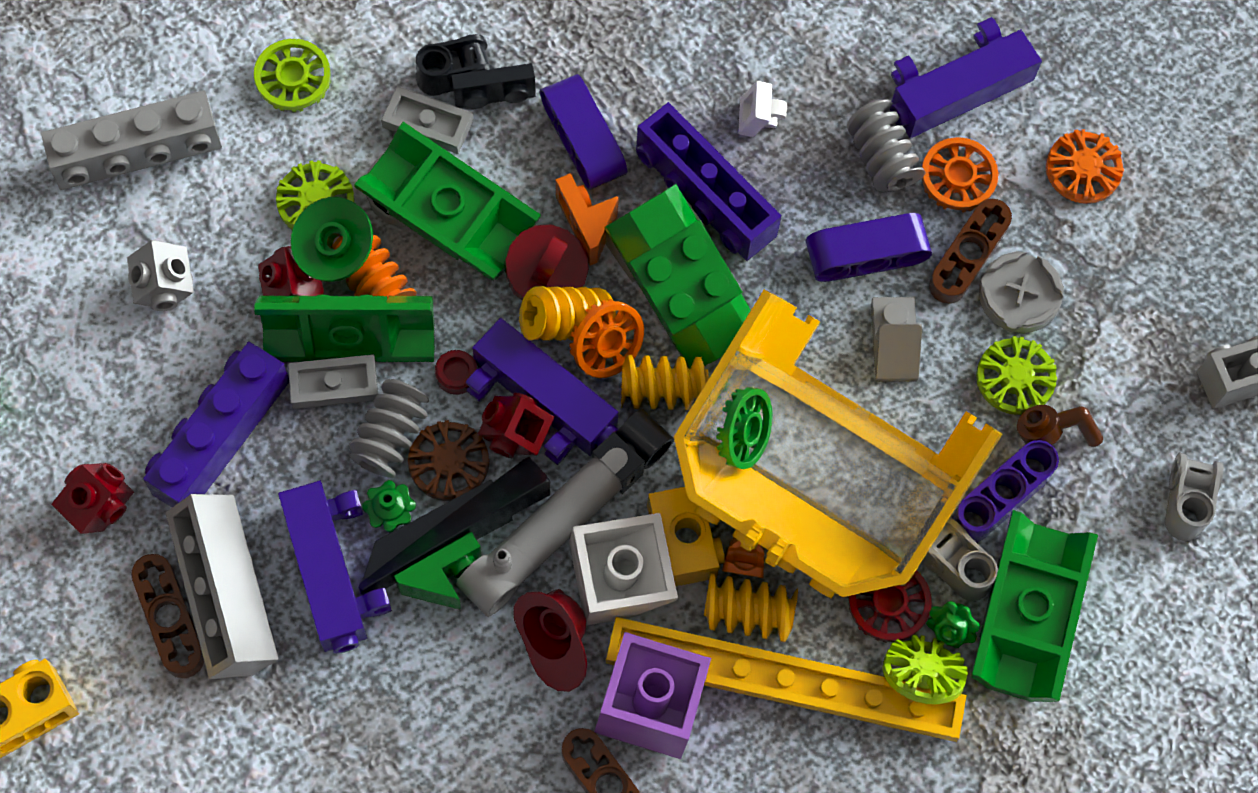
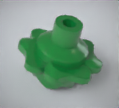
[362,480,416,533]
[926,601,980,648]

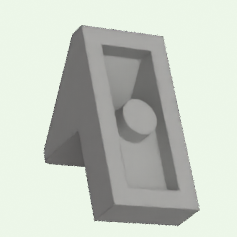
[871,297,922,382]

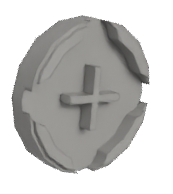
[979,251,1064,334]

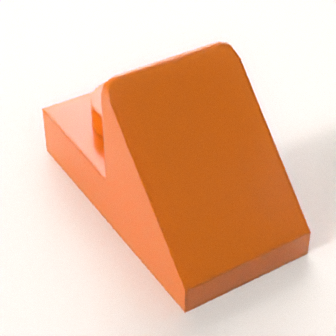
[555,173,619,266]

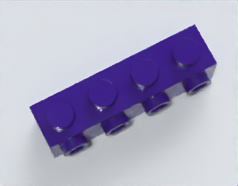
[636,102,782,261]
[143,341,289,507]

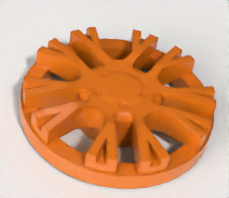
[1046,129,1124,204]
[922,137,999,212]
[569,299,644,378]

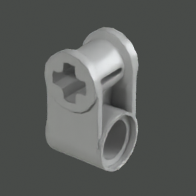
[1165,452,1224,541]
[913,518,998,601]

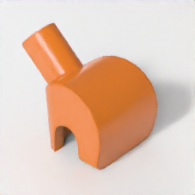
[722,537,764,578]

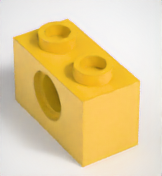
[647,487,725,587]

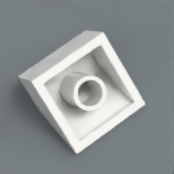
[569,513,678,626]

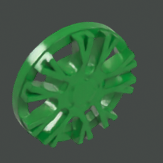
[716,387,773,469]

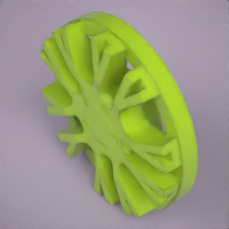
[254,39,331,112]
[276,160,355,230]
[976,336,1057,415]
[882,635,968,704]

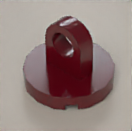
[504,224,589,300]

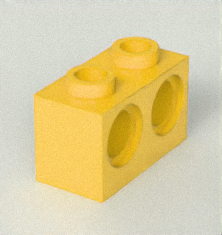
[0,658,80,758]

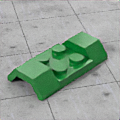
[354,122,541,281]
[604,184,751,369]
[254,295,435,362]
[971,510,1098,702]

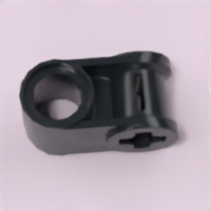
[416,34,494,96]

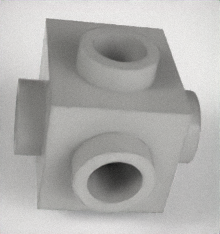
[127,240,194,311]

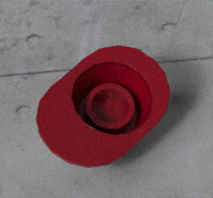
[513,589,587,692]

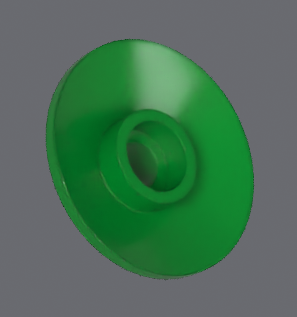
[291,197,373,282]

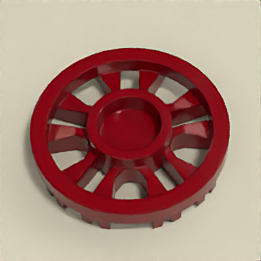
[848,570,932,643]

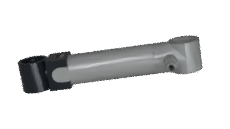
[456,409,674,617]

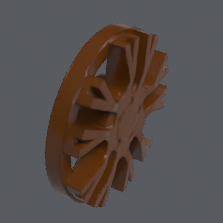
[408,420,489,501]

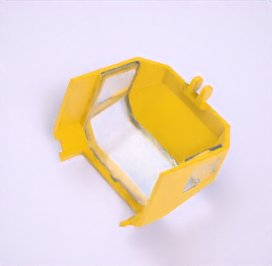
[674,289,1002,598]

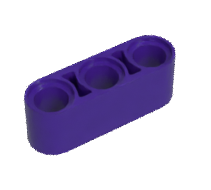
[539,74,628,190]
[805,213,932,282]
[952,440,1059,543]

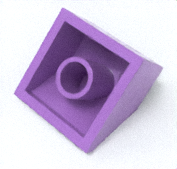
[594,632,711,759]

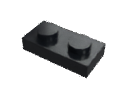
[451,63,536,109]

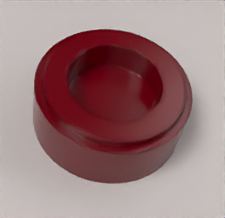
[435,350,477,395]

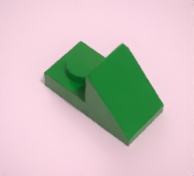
[394,532,482,609]

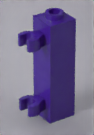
[890,17,1042,139]
[465,317,619,465]
[278,480,392,654]

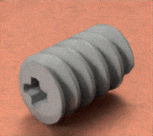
[847,100,926,192]
[349,379,429,478]

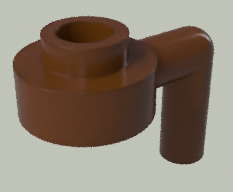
[1017,405,1103,447]

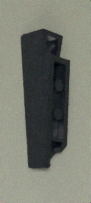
[358,457,550,596]

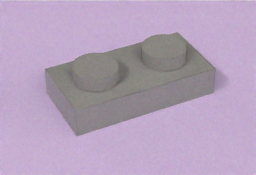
[381,86,474,154]
[288,354,378,409]

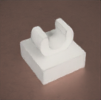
[738,81,787,137]

